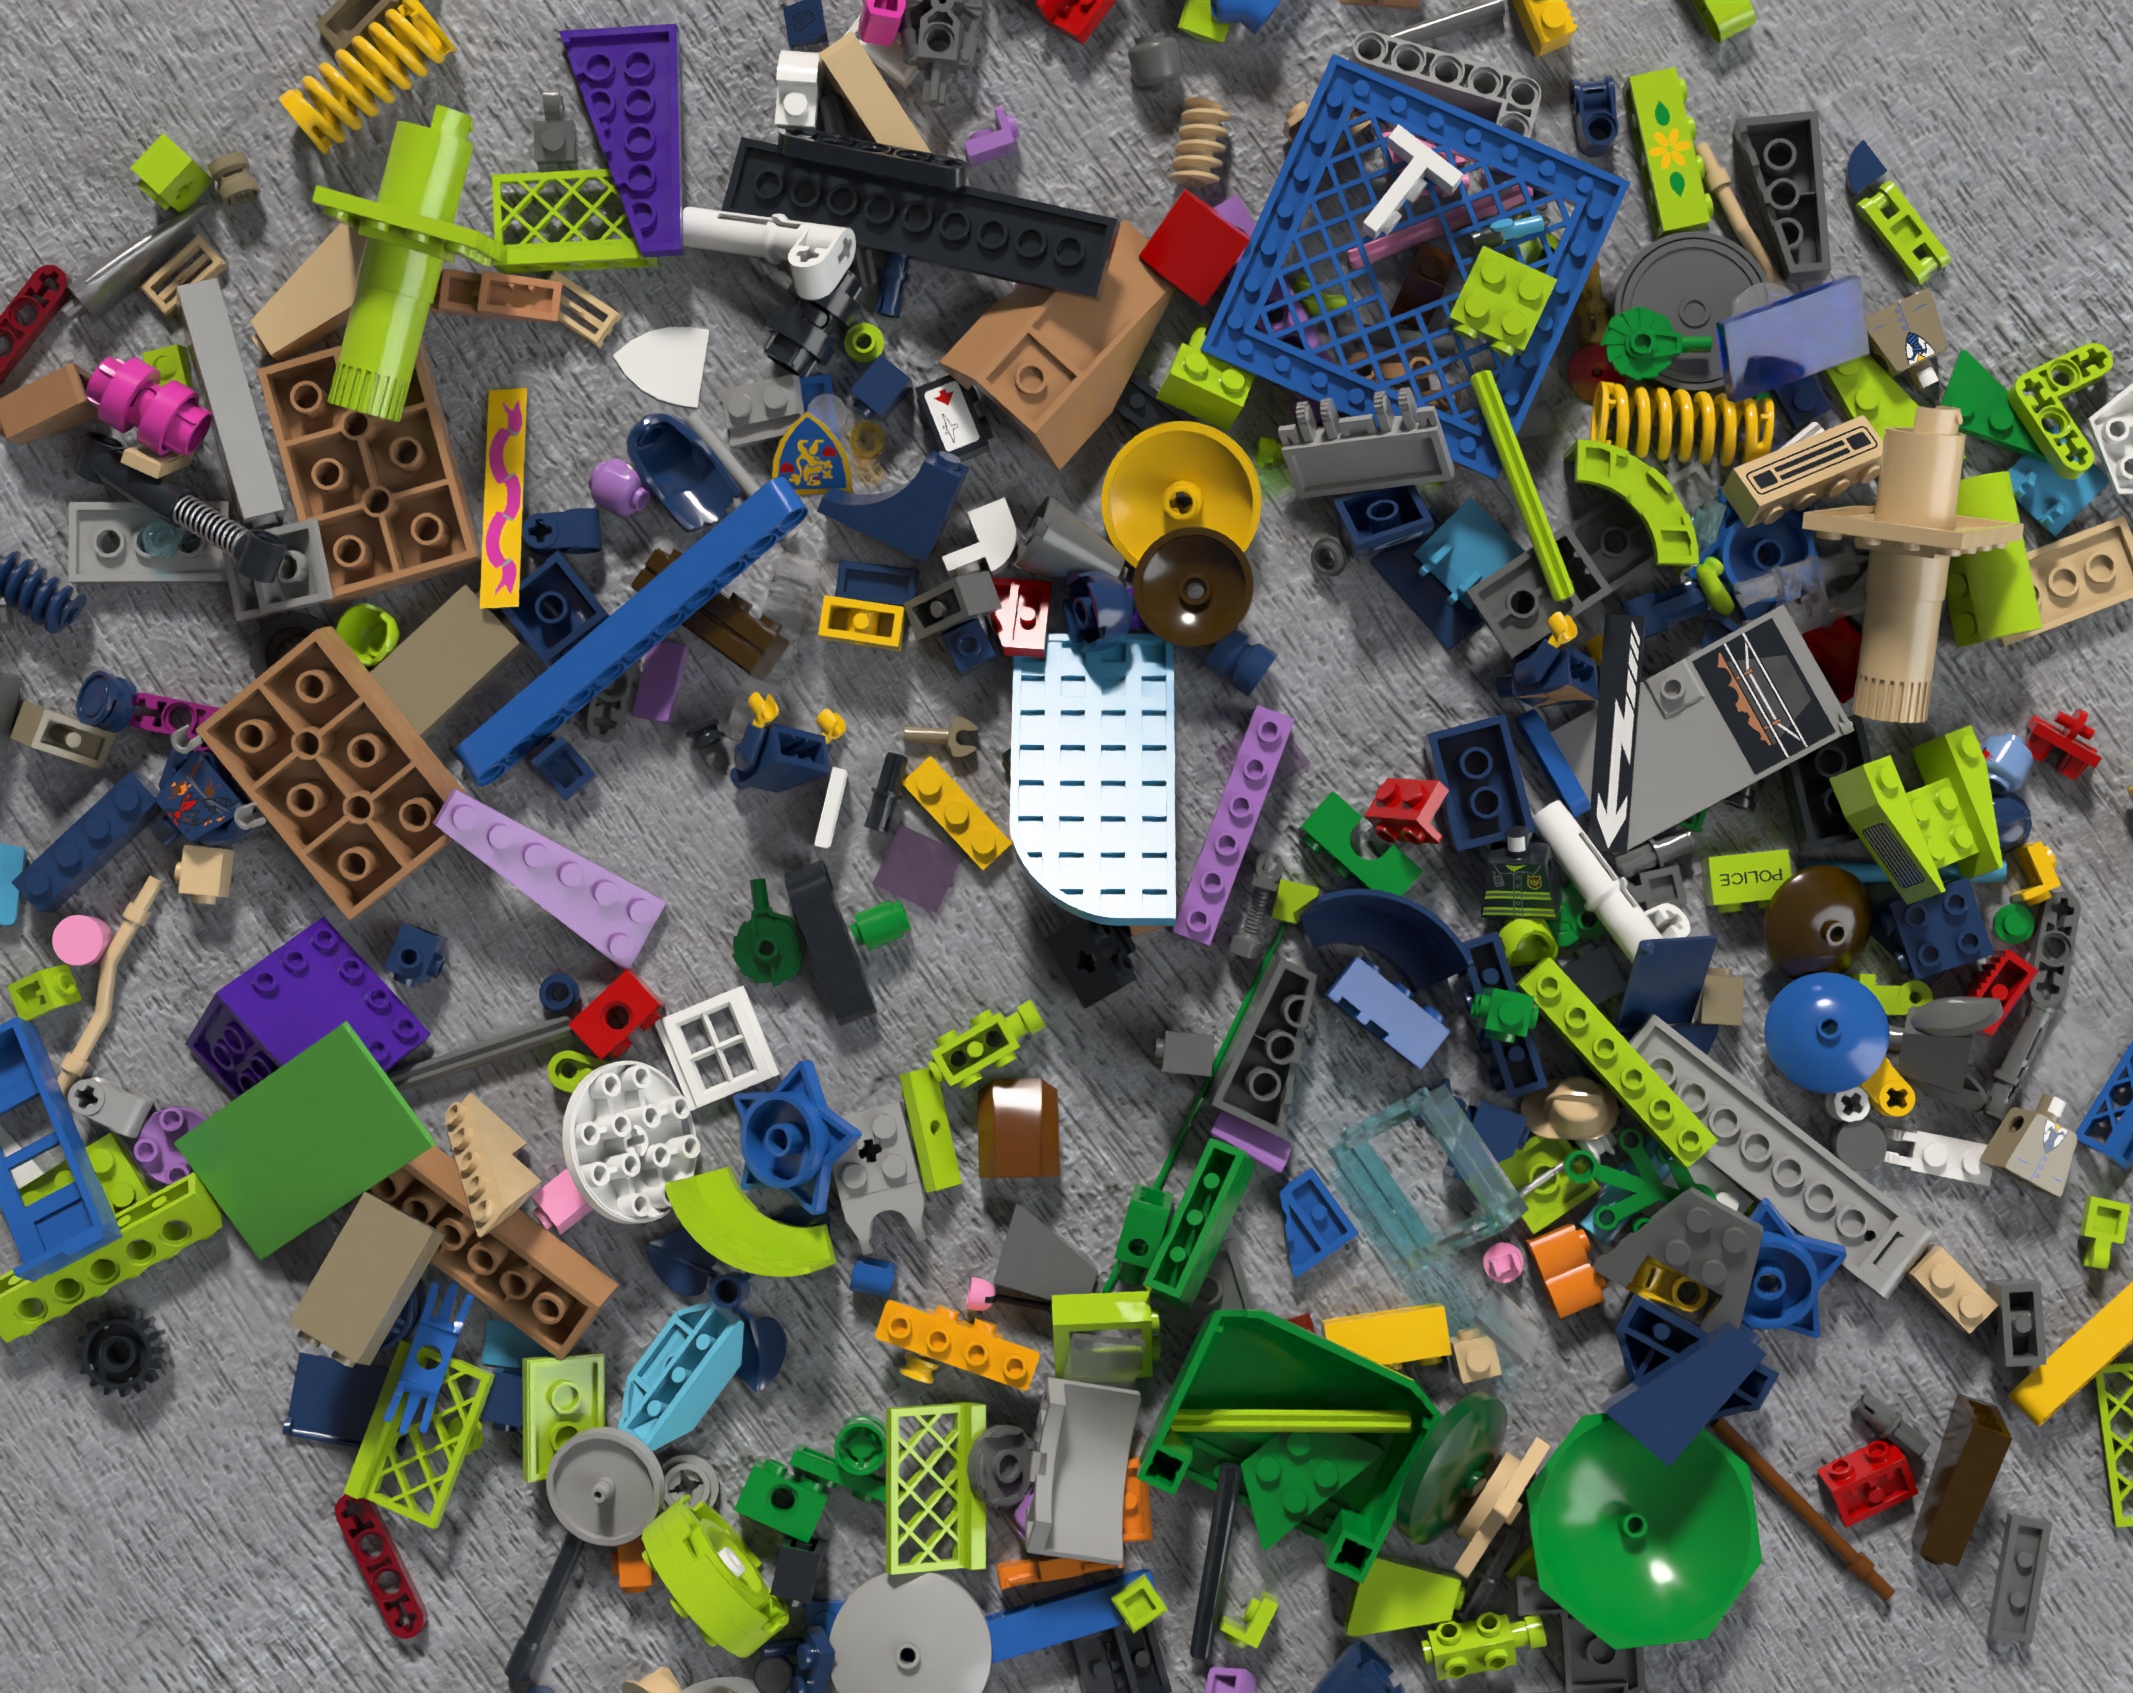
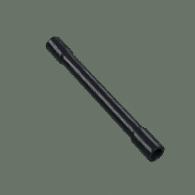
[504,1531,586,1682]

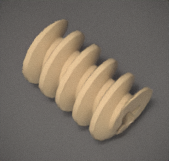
[1169,97,1232,187]

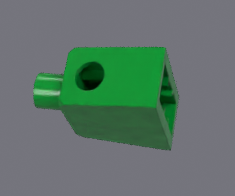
[1114,1183,1174,1285]

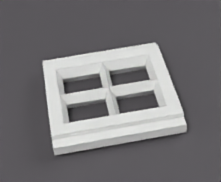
[655,985,780,1111]

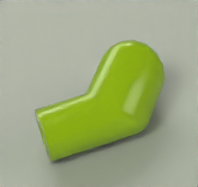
[1293,273,1347,315]
[1696,557,1734,616]

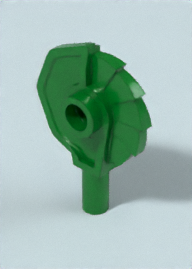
[1600,306,1712,382]

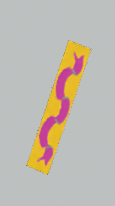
[480,388,527,609]

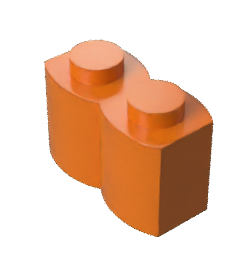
[1525,1222,1607,1319]

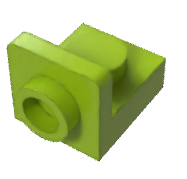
[7,964,82,1022]
[1220,1590,1279,1649]

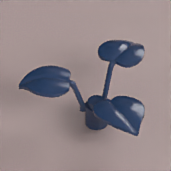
[645,1207,831,1392]

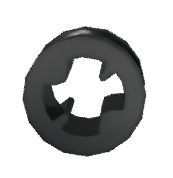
[685,718,726,752]

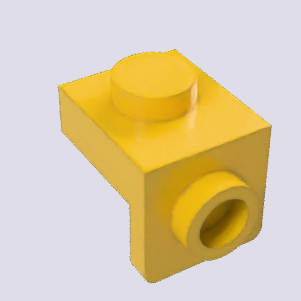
[2010,841,2061,906]

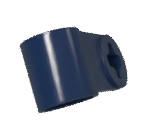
[1569,75,1619,158]
[522,508,602,555]

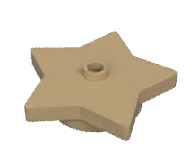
[1453,1437,1550,1578]

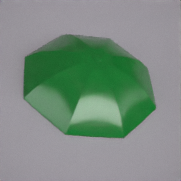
[1526,1413,1762,1650]

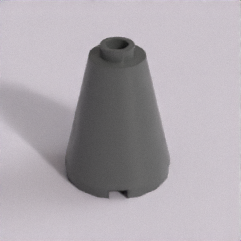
[1012,496,1128,582]

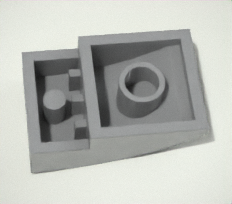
[222,518,334,621]

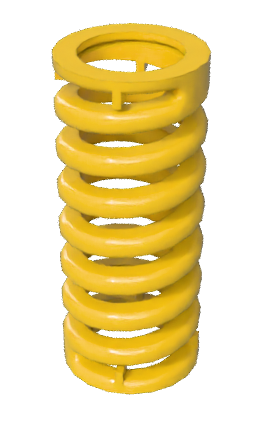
[278,0,458,156]
[1589,381,1774,467]

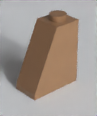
[0,363,99,446]

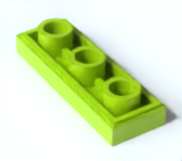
[899,1067,962,1193]

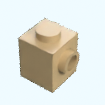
[174,845,234,905]
[1449,1326,1502,1384]

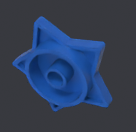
[1684,487,1826,625]
[733,1060,862,1215]
[1740,1198,1847,1338]

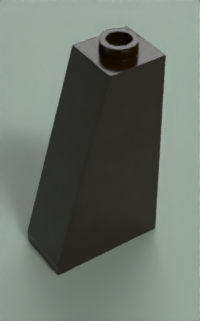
[1912,1393,2013,1567]

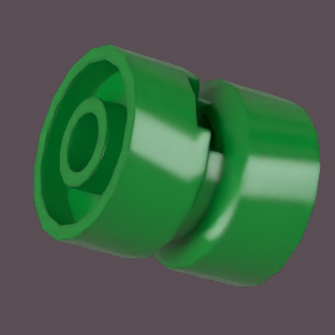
[834,1415,886,1476]

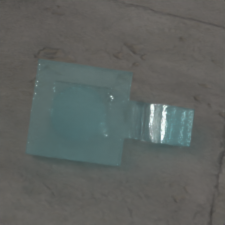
[1690,500,1727,549]

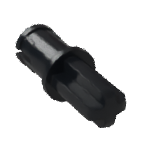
[864,752,908,833]

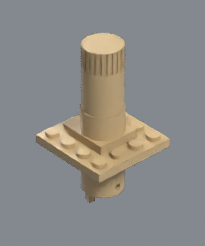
[1802,406,2024,723]

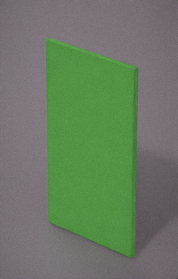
[174,1021,437,1261]

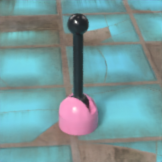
[966,1277,1052,1315]

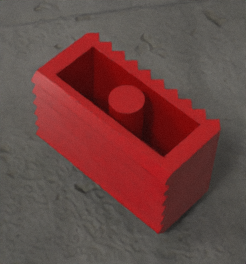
[1961,950,2039,1037]

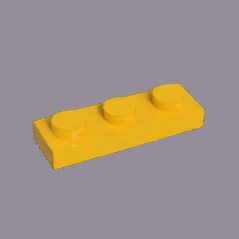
[902,755,1012,871]

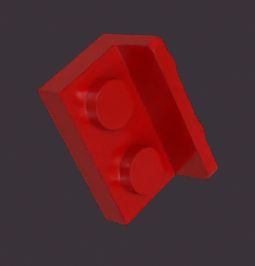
[1817,1437,1918,1528]

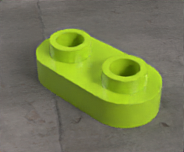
[547,1050,614,1093]

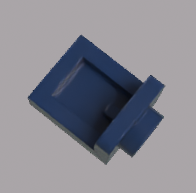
[530,736,597,801]

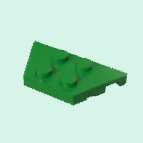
[1240,1432,1385,1551]

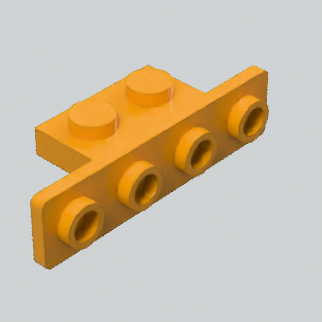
[875,1300,1040,1391]

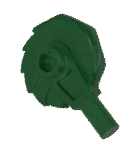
[732,878,806,987]

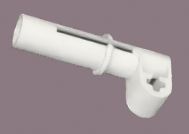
[683,207,856,300]
[1532,800,1691,964]

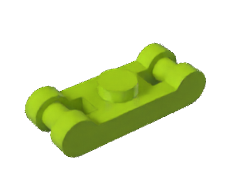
[1855,181,1951,287]

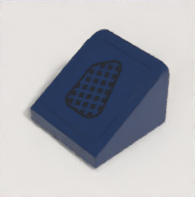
[783,0,829,48]

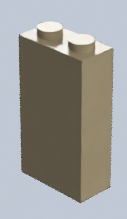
[370,584,527,741]
[288,1191,445,1368]

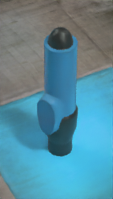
[1470,214,1550,247]

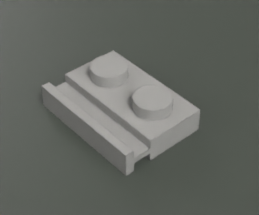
[721,374,804,448]

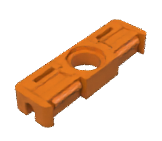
[996,1555,1124,1589]

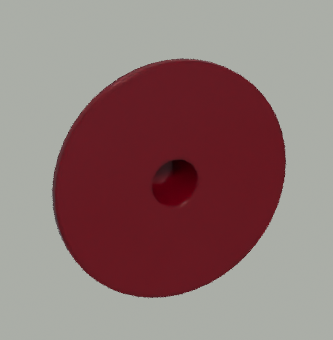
[1567,343,1627,402]

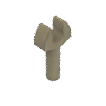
[903,717,978,758]

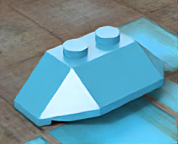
[618,1299,744,1451]

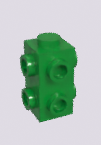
[1471,988,1539,1043]

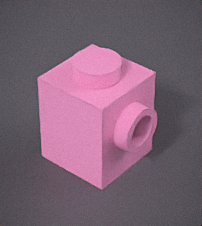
[532,1168,593,1236]

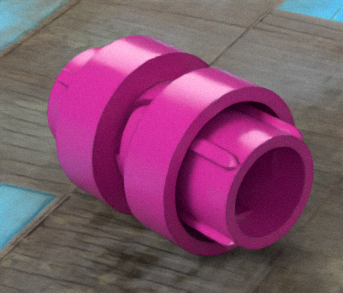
[86,357,212,456]

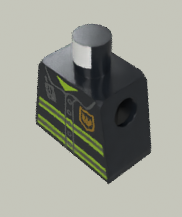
[1481,826,1562,919]

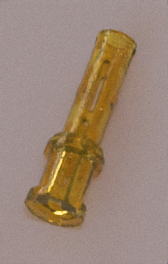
[1574,256,1611,349]

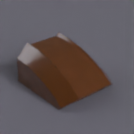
[978,1078,1060,1178]

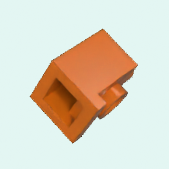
[609,1535,658,1594]

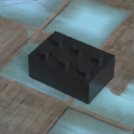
[1779,715,1872,852]

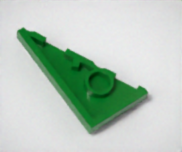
[1939,349,2074,464]

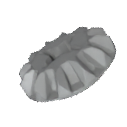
[661,1454,719,1511]

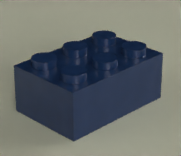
[1422,714,1536,853]

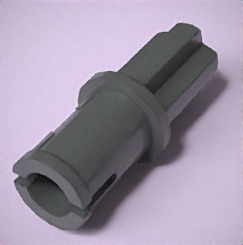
[1615,827,1696,879]
[1852,1390,1930,1459]

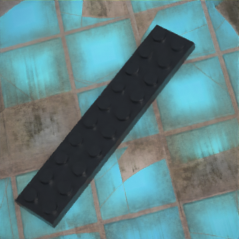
[721,137,1121,302]

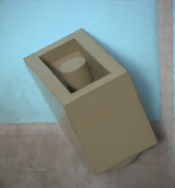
[10,700,116,770]

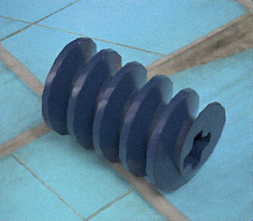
[0,551,87,634]

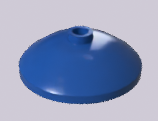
[1764,972,1889,1094]

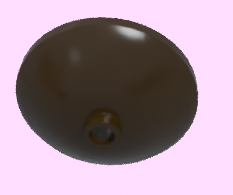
[1133,527,1254,648]
[1762,865,1874,980]

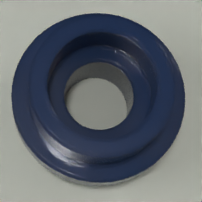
[539,974,580,1014]

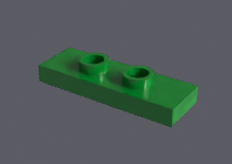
[789,1444,907,1509]

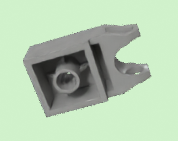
[832,1100,927,1255]

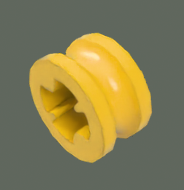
[899,1352,939,1384]

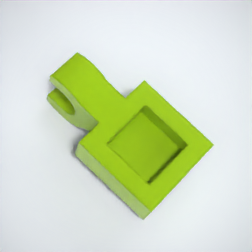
[2079,1196,2131,1270]

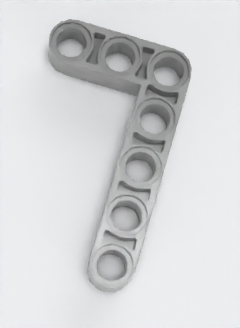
[1348,31,1542,197]

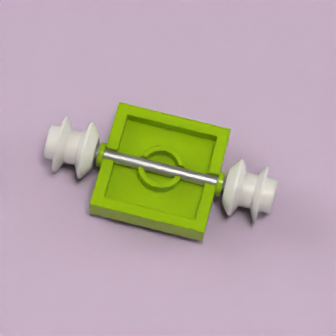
[1470,1131,1617,1235]

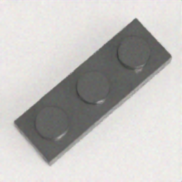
[1987,1513,2052,1644]

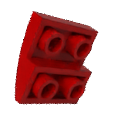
[1139,188,1250,306]

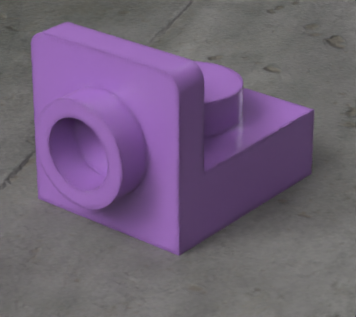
[964,105,1020,167]

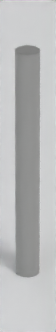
[684,412,798,543]

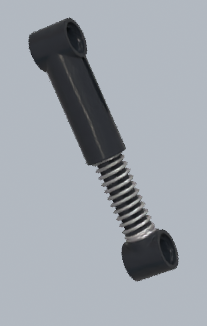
[74,432,288,583]

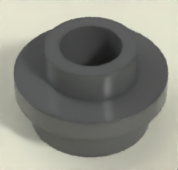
[1311,536,1350,576]

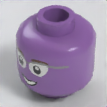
[589,458,650,517]

